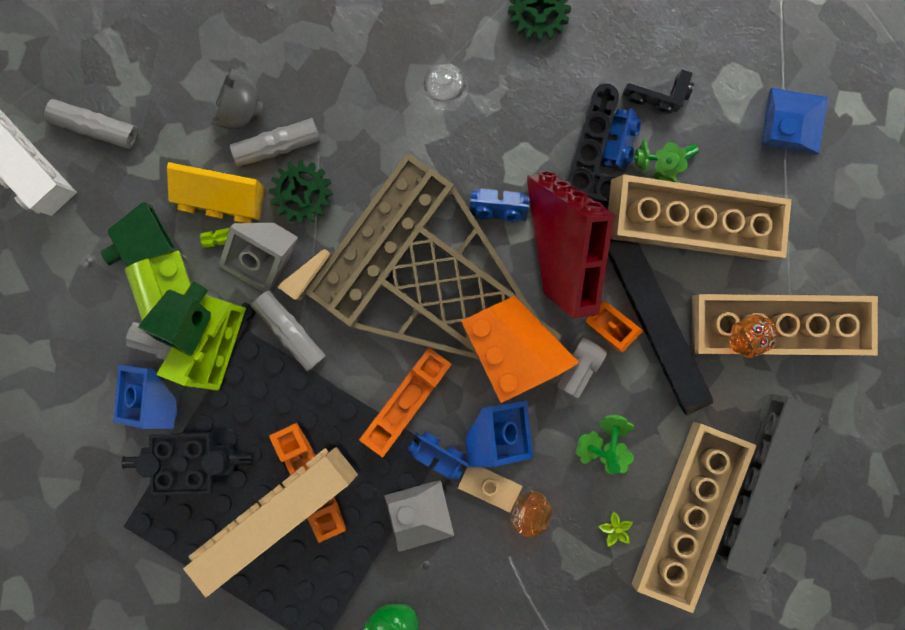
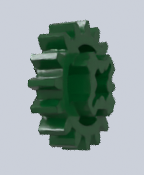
[508,0,571,43]
[269,160,333,224]

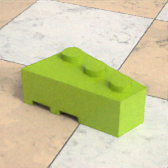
[156,295,246,391]

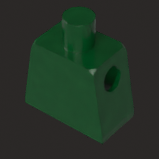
[100,202,177,267]
[138,281,211,356]

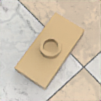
[458,466,523,513]

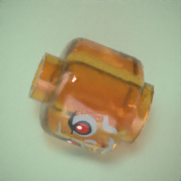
[729,314,777,358]
[511,491,553,538]

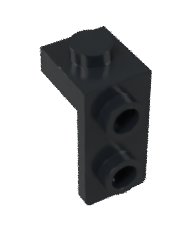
[622,70,694,114]

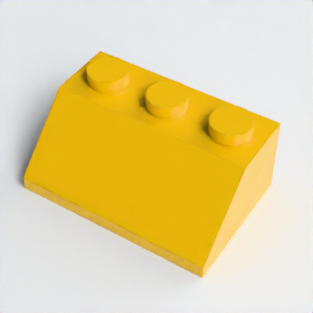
[167,162,267,223]

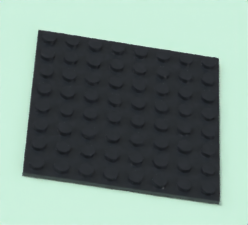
[123,330,437,630]

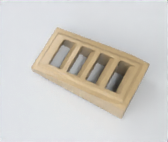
[278,249,332,301]

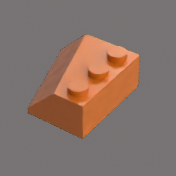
[461,296,579,403]

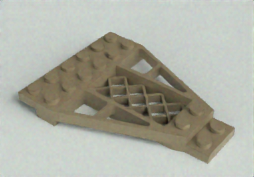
[305,153,562,360]

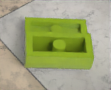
[125,250,191,320]

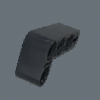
[566,83,619,205]

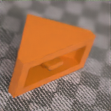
[585,301,643,353]

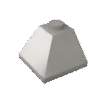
[218,223,298,292]
[384,480,454,552]

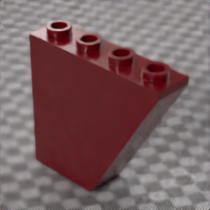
[527,171,614,319]

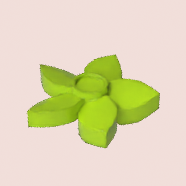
[598,511,633,547]

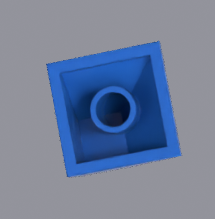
[761,88,828,154]
[113,365,177,429]
[465,400,533,467]

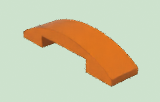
[359,347,452,458]
[269,423,346,543]

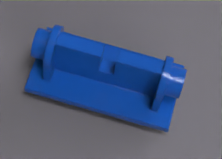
[601,108,641,172]
[470,188,529,222]
[407,431,469,480]

